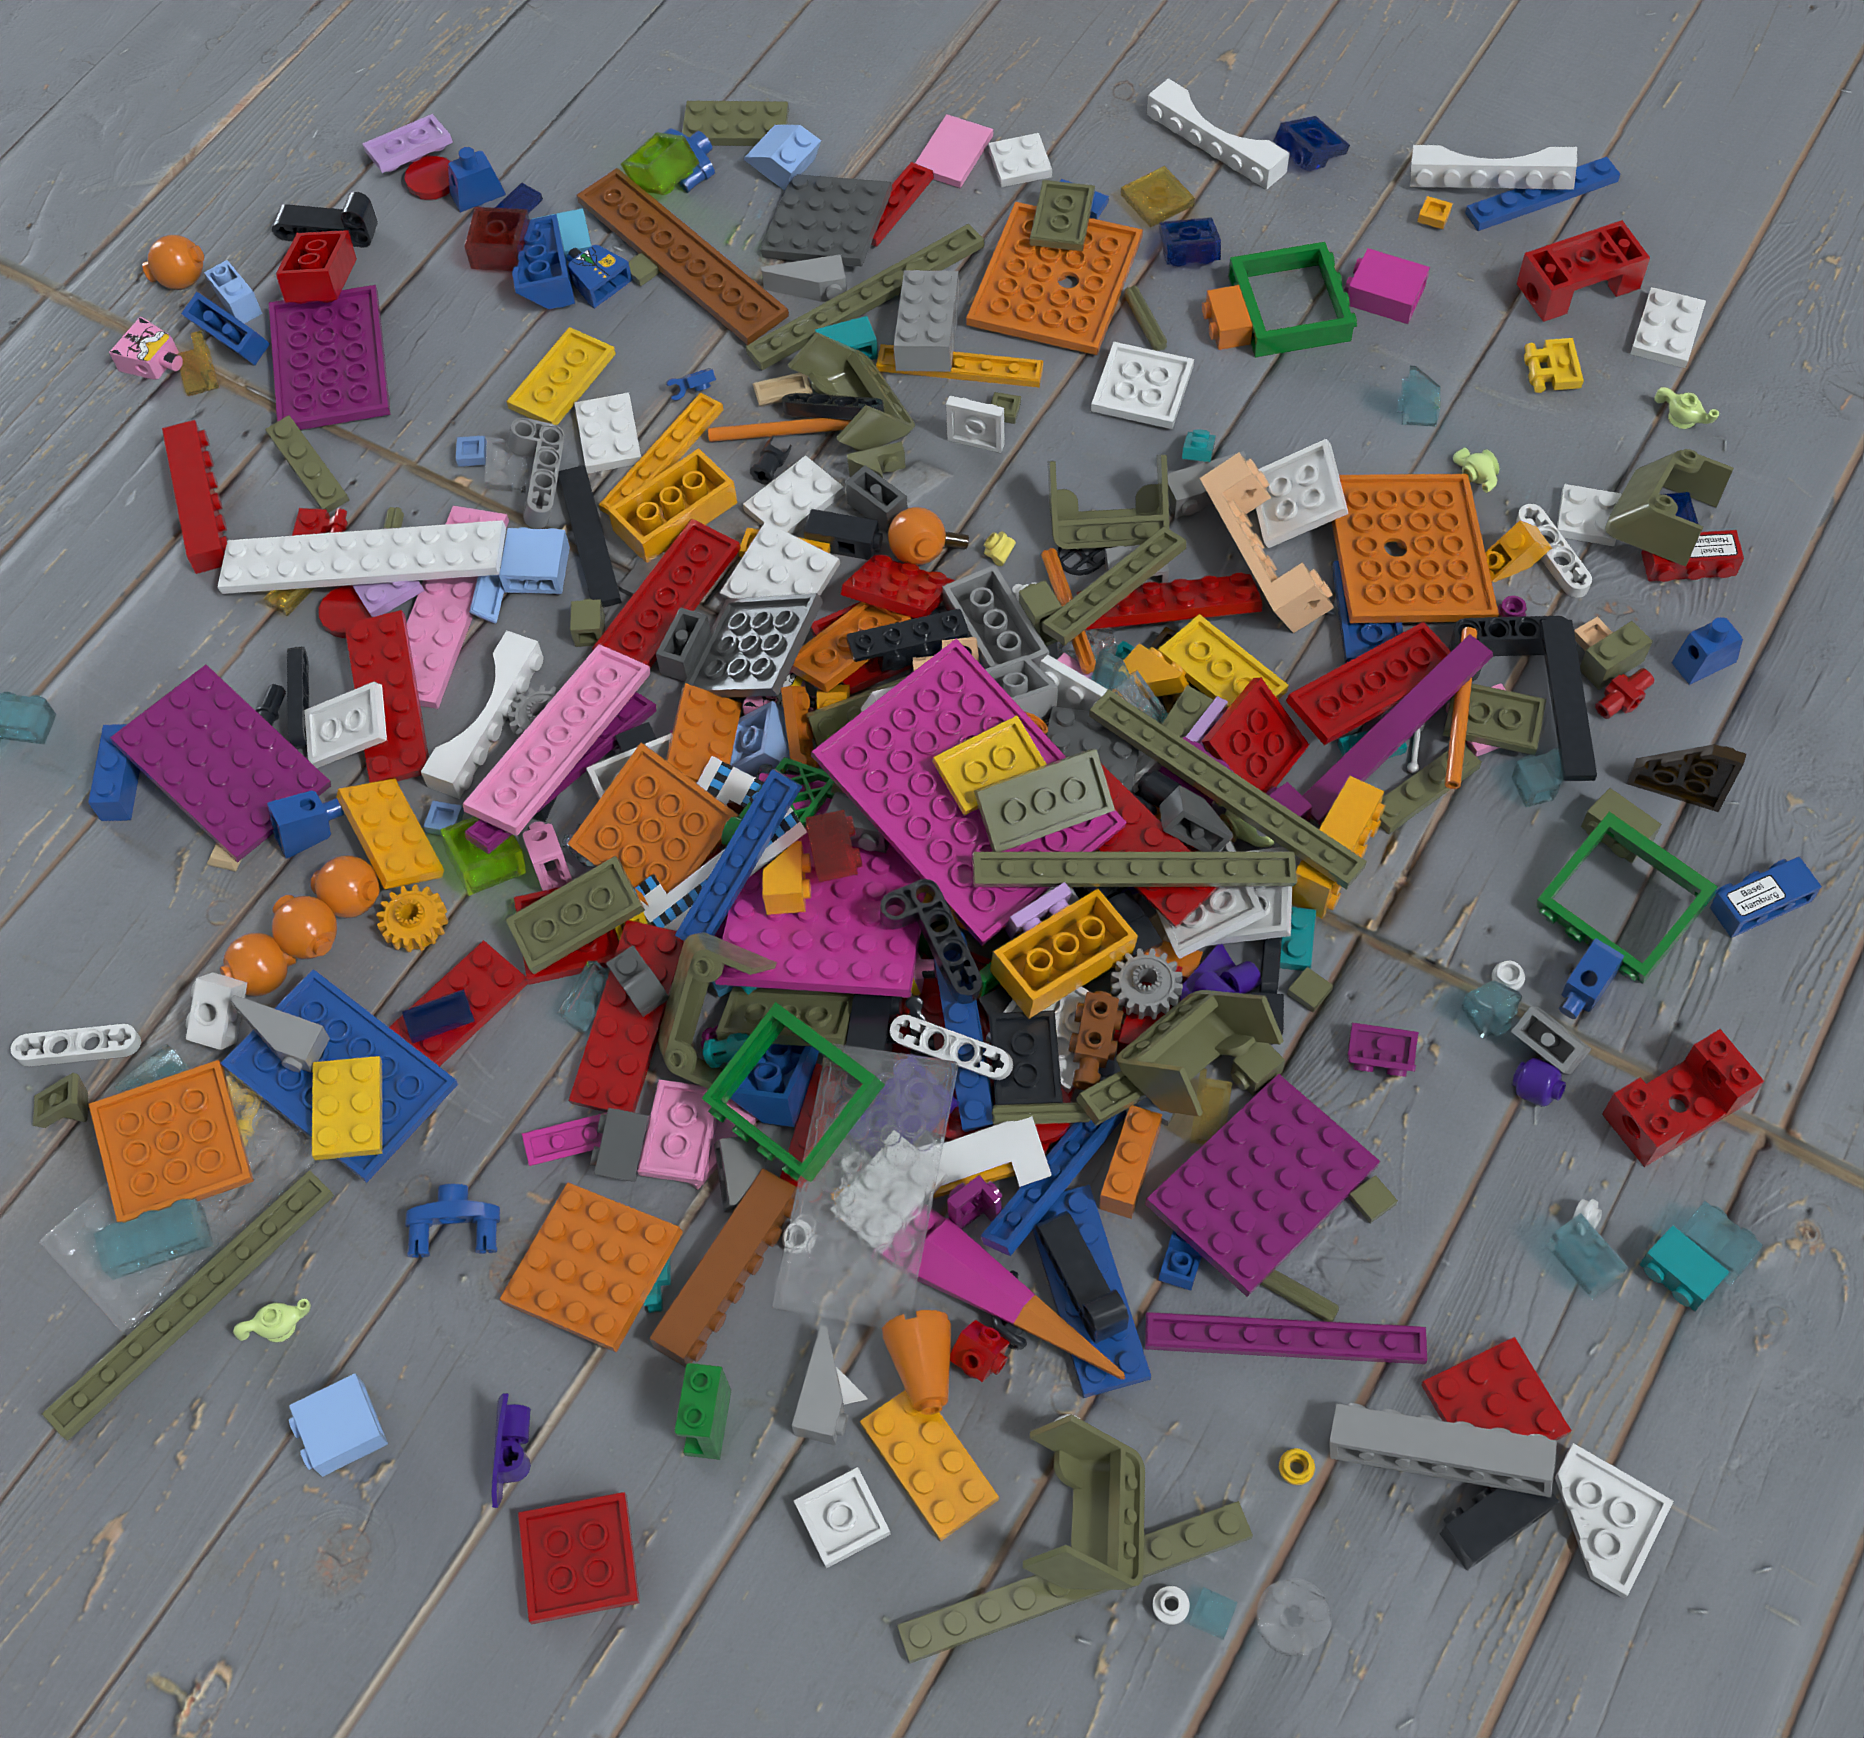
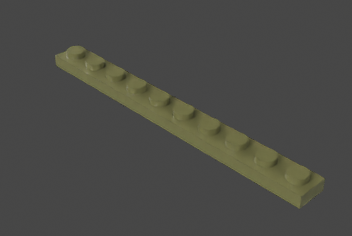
[746,223,984,371]
[1089,689,1367,890]
[972,852,1297,887]
[42,1170,334,1441]
[897,1501,1253,1664]

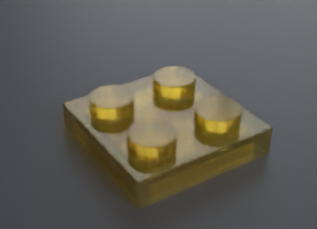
[1121,166,1195,228]

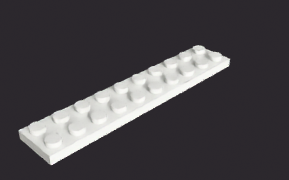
[217,520,506,594]

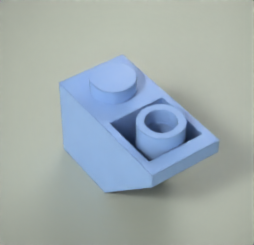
[204,260,262,324]

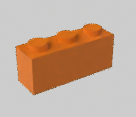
[1099,1105,1162,1219]

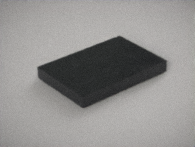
[989,1010,1063,1105]

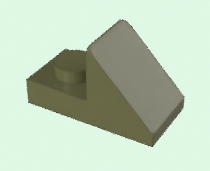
[847,441,906,478]
[33,1073,88,1128]

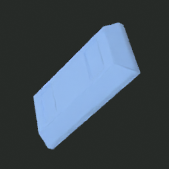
[469,575,504,624]

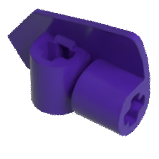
[1180,944,1261,1001]
[491,1393,531,1508]

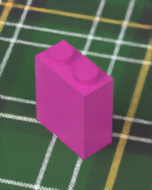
[1344,248,1430,324]

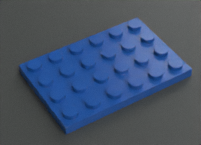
[220,969,458,1183]

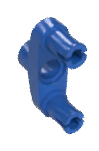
[644,128,715,193]
[405,1184,500,1258]

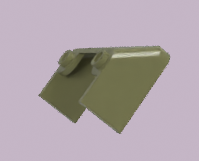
[788,332,915,451]
[1605,449,1734,566]
[1047,454,1169,549]
[657,932,777,1089]
[1116,990,1284,1117]
[1023,1414,1145,1590]

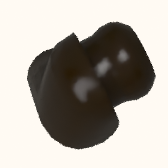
[944,531,969,549]

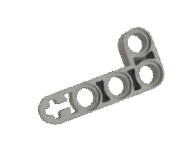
[507,417,564,529]

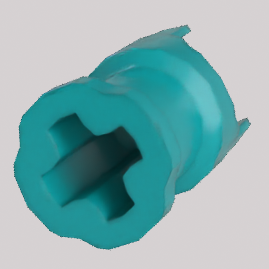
[703,1033,750,1068]

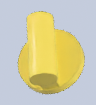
[984,531,1016,566]

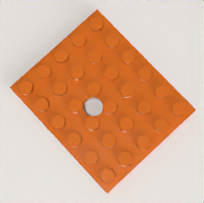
[966,202,1143,355]
[1332,474,1499,623]

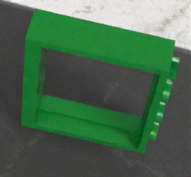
[1228,242,1357,358]
[1537,811,1718,984]
[702,1002,885,1182]

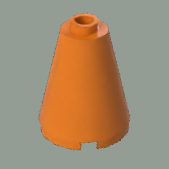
[882,1310,951,1415]

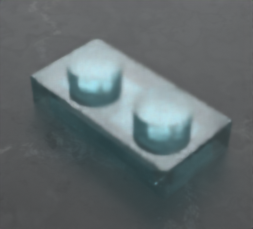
[557,961,609,1032]

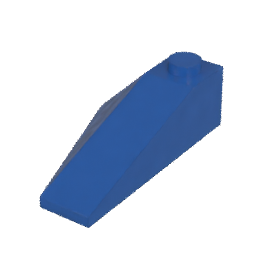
[512,214,575,309]
[730,1044,819,1127]

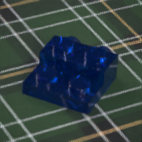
[1273,116,1350,171]
[1159,217,1221,267]

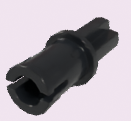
[256,684,286,726]

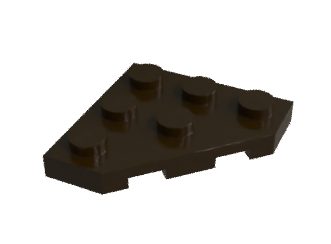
[1626,744,1747,812]

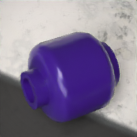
[1512,1058,1566,1107]

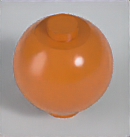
[142,235,204,289]
[888,507,946,566]
[311,855,379,918]
[272,895,337,959]
[220,933,296,996]

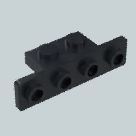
[846,609,969,672]

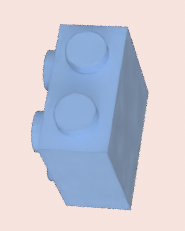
[499,527,570,594]
[289,1373,388,1477]

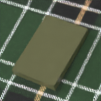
[1030,180,1095,251]
[1443,683,1547,755]

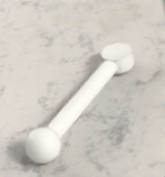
[1407,723,1425,774]

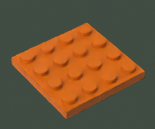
[568,743,739,906]
[89,1060,254,1228]
[500,1182,683,1353]

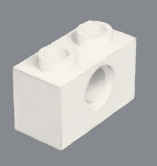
[186,972,247,1050]

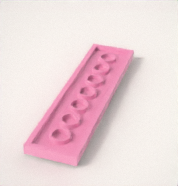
[407,506,509,709]
[463,644,650,836]

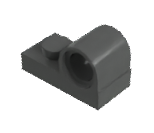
[606,945,669,1017]

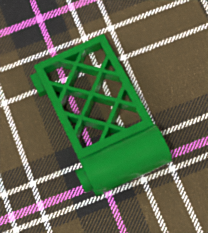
[721,757,835,863]

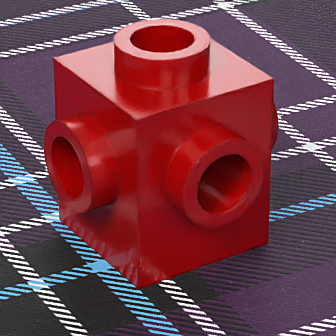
[950,1320,1010,1382]

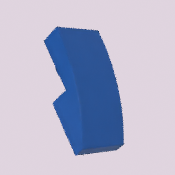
[1158,1230,1202,1290]

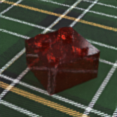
[464,207,530,271]
[805,810,863,884]

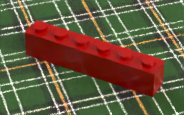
[162,420,228,574]

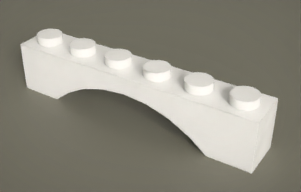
[1147,78,1289,190]
[1410,145,1577,189]
[421,630,543,799]

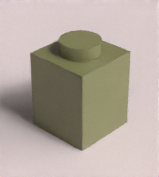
[570,599,605,647]
[1231,1042,1285,1096]

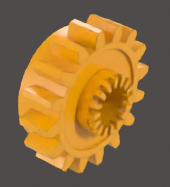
[377,884,448,952]

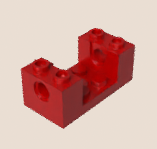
[1516,220,1650,322]
[1602,1029,1764,1167]

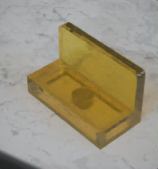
[177,330,219,396]
[1190,1068,1232,1145]

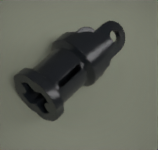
[750,435,792,485]

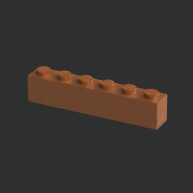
[649,1168,800,1367]

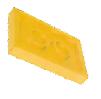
[932,716,1047,816]
[312,1056,382,1160]

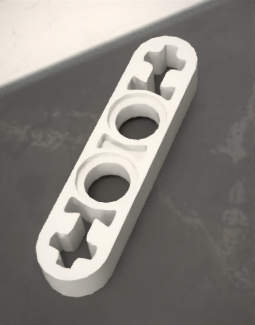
[1516,504,1592,598]
[890,1015,1013,1080]
[10,1024,141,1067]

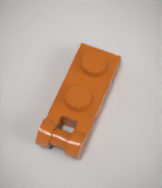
[781,686,820,768]

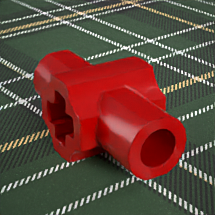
[1595,668,1654,719]

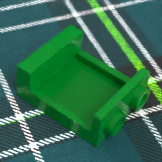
[675,1363,731,1460]

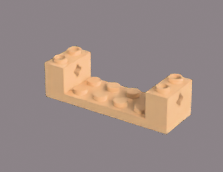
[1200,452,1334,633]

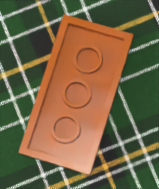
[790,602,911,693]
[666,683,742,783]

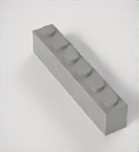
[1329,1403,1557,1497]

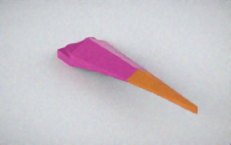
[880,1204,1125,1379]

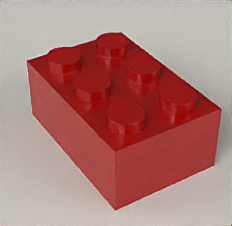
[276,230,357,304]

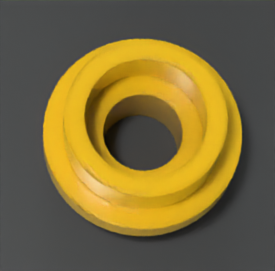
[1278,1448,1315,1485]

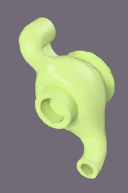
[1654,387,1719,429]
[1453,448,1499,493]
[1216,802,1274,848]
[233,1299,311,1342]

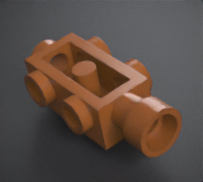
[1068,991,1123,1091]

